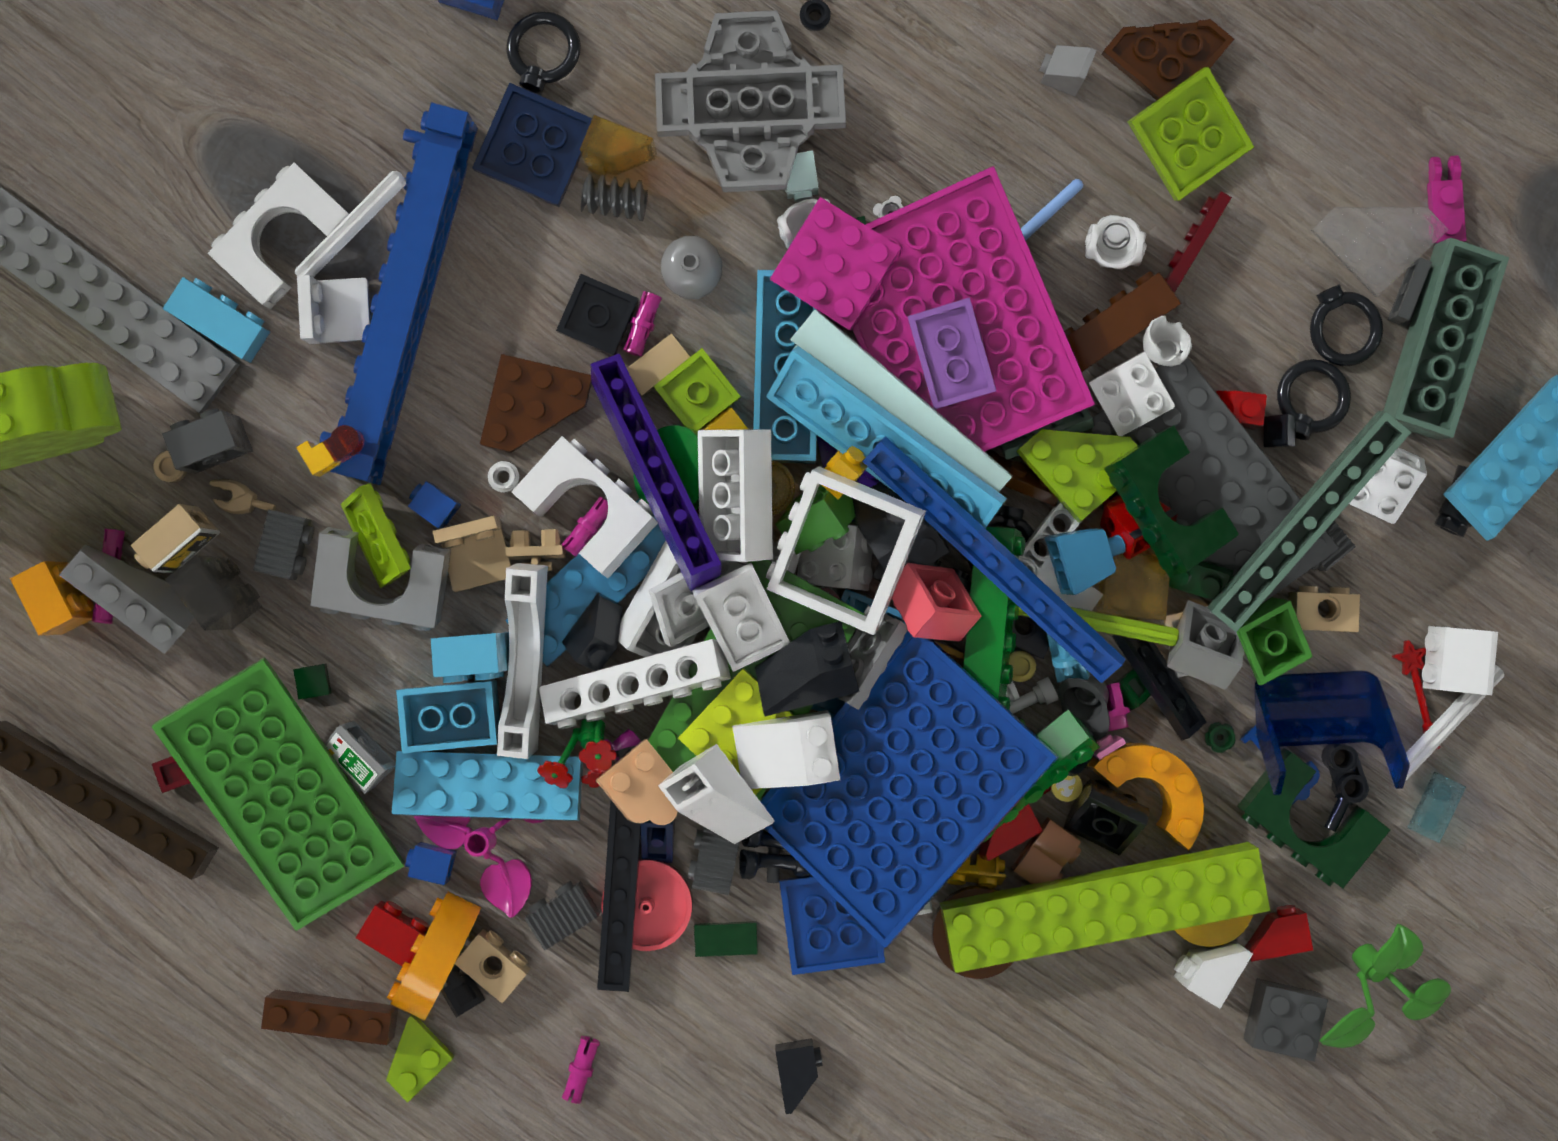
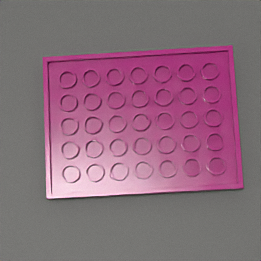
[852,166,1095,452]

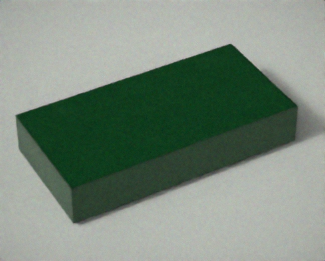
[694,921,758,957]

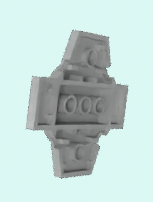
[655,10,846,192]

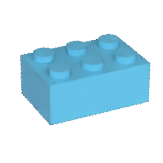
[431,632,509,683]
[396,680,500,754]

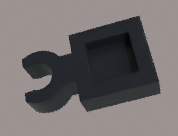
[441,964,485,1018]

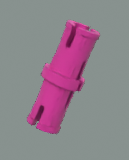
[623,291,662,357]
[561,497,608,557]
[562,1036,600,1104]

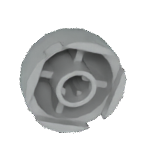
[661,236,722,299]

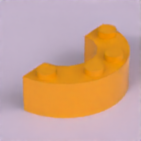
[1087,743,1204,850]
[387,891,481,1021]

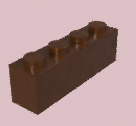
[1064,271,1182,373]
[261,989,398,1046]

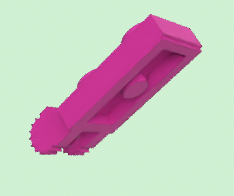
[1427,155,1467,245]

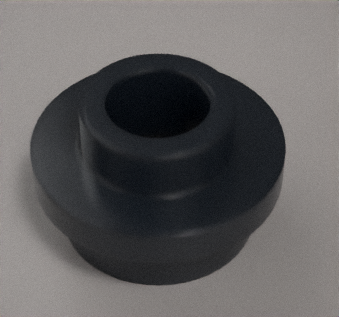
[800,0,831,31]

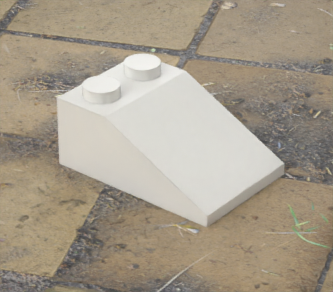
[732,710,840,789]

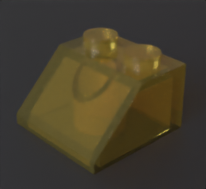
[580,115,657,176]

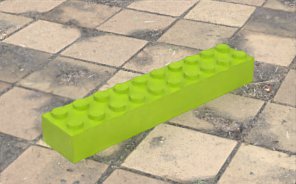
[940,842,1270,973]

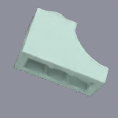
[785,151,819,202]

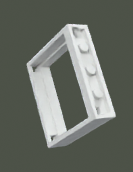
[766,466,926,635]

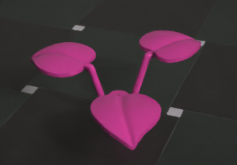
[414,816,545,918]

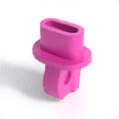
[1106,682,1130,731]

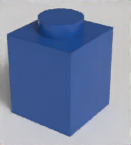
[408,481,461,529]
[405,842,457,885]

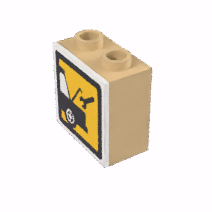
[130,504,221,573]

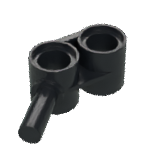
[1321,742,1369,832]

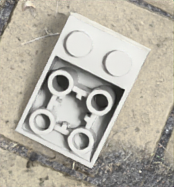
[658,744,775,844]

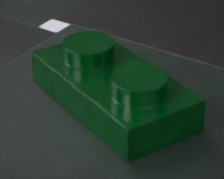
[1163,562,1233,600]

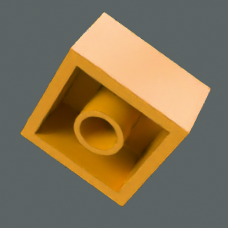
[10,561,94,636]

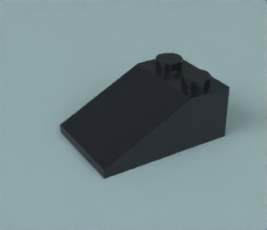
[852,482,949,570]
[755,621,860,717]

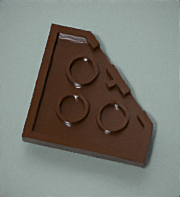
[1101,19,1234,100]
[480,354,592,453]

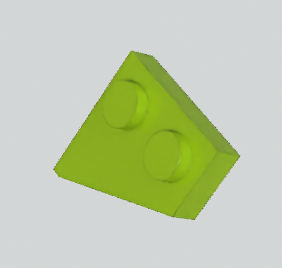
[386,1015,455,1103]

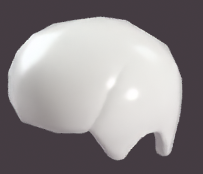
[1143,316,1192,367]

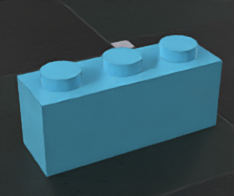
[162,277,270,363]

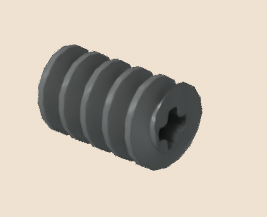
[581,173,648,221]

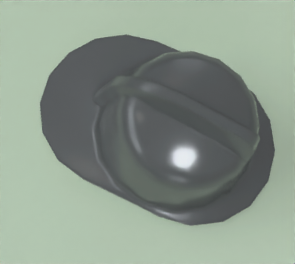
[1058,672,1110,741]

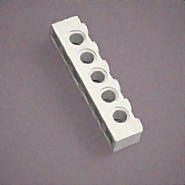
[539,639,731,729]

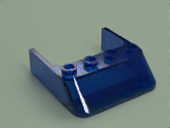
[1254,671,1410,795]

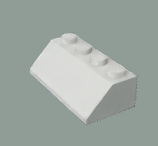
[618,541,737,657]

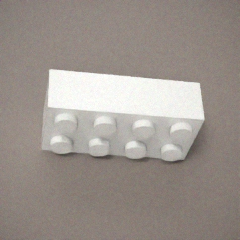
[698,429,773,562]

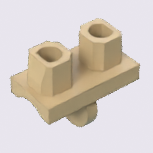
[505,529,566,571]

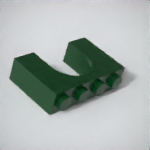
[1104,425,1239,578]
[1237,748,1390,889]

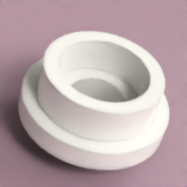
[488,461,519,493]

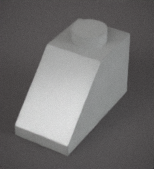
[1039,45,1097,97]

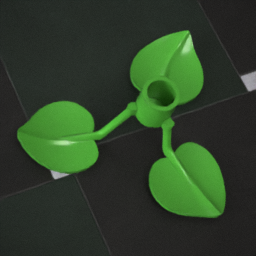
[1319,924,1451,1048]

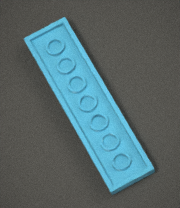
[766,346,1007,529]

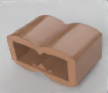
[1012,817,1081,884]

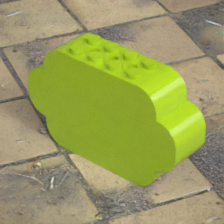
[0,363,122,471]

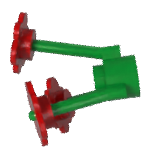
[537,718,616,789]

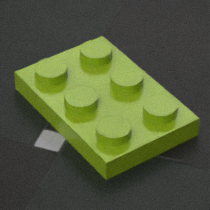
[340,483,411,588]

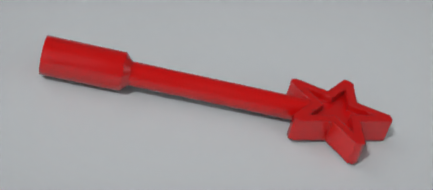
[1392,640,1440,749]

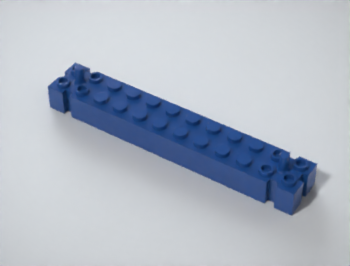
[320,102,478,485]

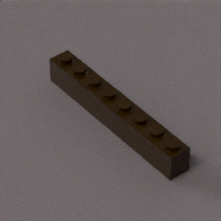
[0,721,219,880]

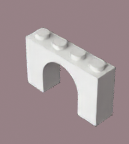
[207,162,349,310]
[511,436,658,578]

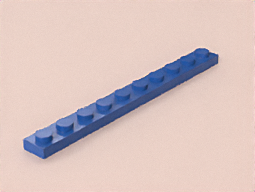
[862,436,1126,683]

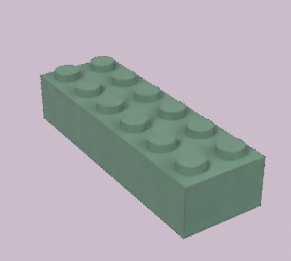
[1383,238,1509,440]

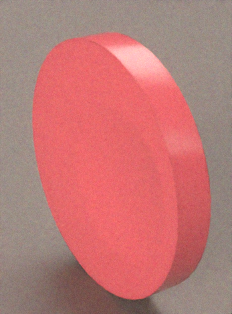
[601,859,693,951]

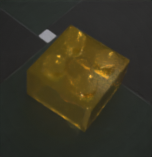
[1097,554,1169,620]

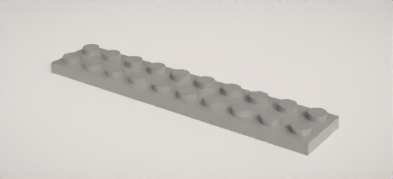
[0,186,240,413]

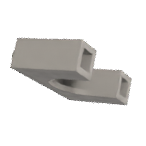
[310,527,451,631]

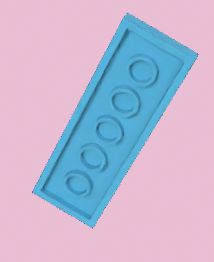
[1443,375,1558,541]
[392,751,583,821]

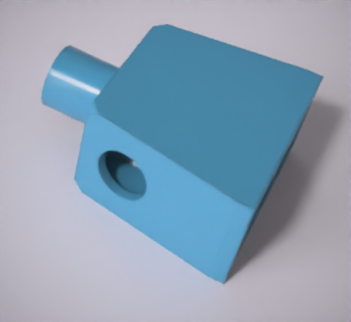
[1044,529,1126,595]

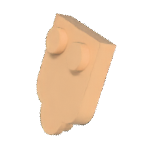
[596,739,678,825]

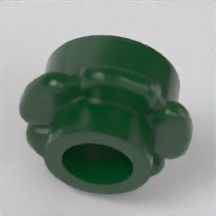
[1204,722,1236,753]

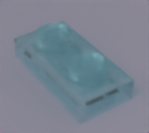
[1407,772,1466,843]

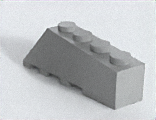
[59,545,208,654]

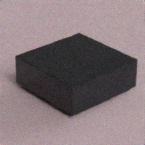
[1264,414,1295,448]

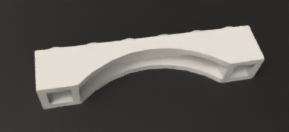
[497,563,548,759]

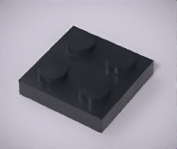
[556,274,639,356]

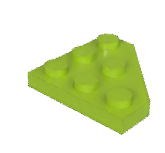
[1016,429,1138,523]

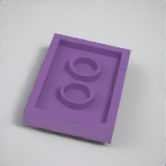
[907,297,997,410]

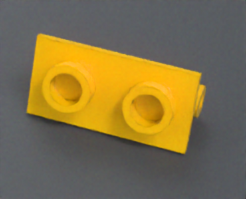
[947,854,1006,888]

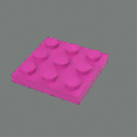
[770,197,902,331]

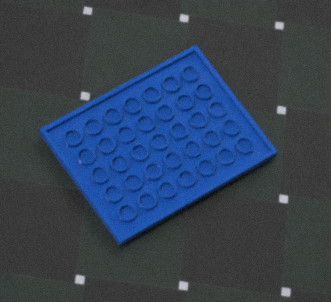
[760,631,1059,948]

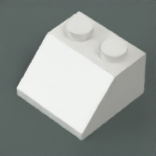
[1422,626,1498,696]
[1174,940,1253,1009]

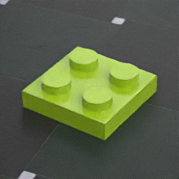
[653,348,741,432]

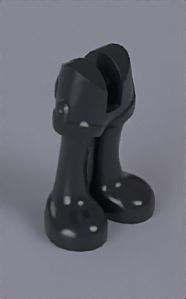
[739,830,811,880]

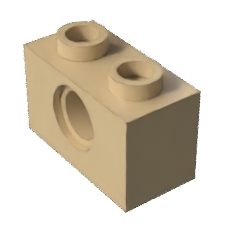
[1288,586,1360,632]
[455,929,531,1003]

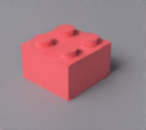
[892,563,982,642]

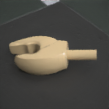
[209,479,276,514]

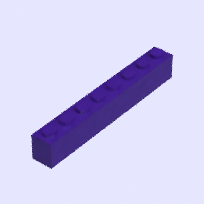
[590,353,722,592]

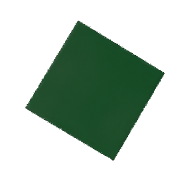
[293,663,332,700]

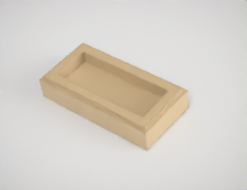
[627,333,690,397]

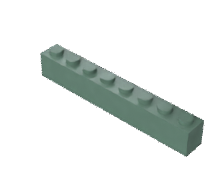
[1207,411,1412,632]

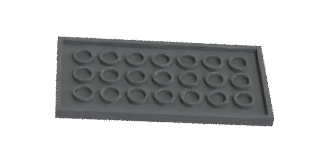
[1083,350,1339,603]

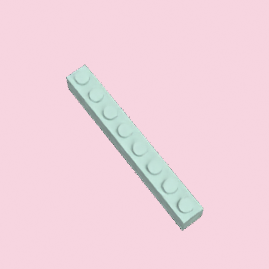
[790,310,1013,492]

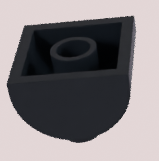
[1064,779,1149,856]

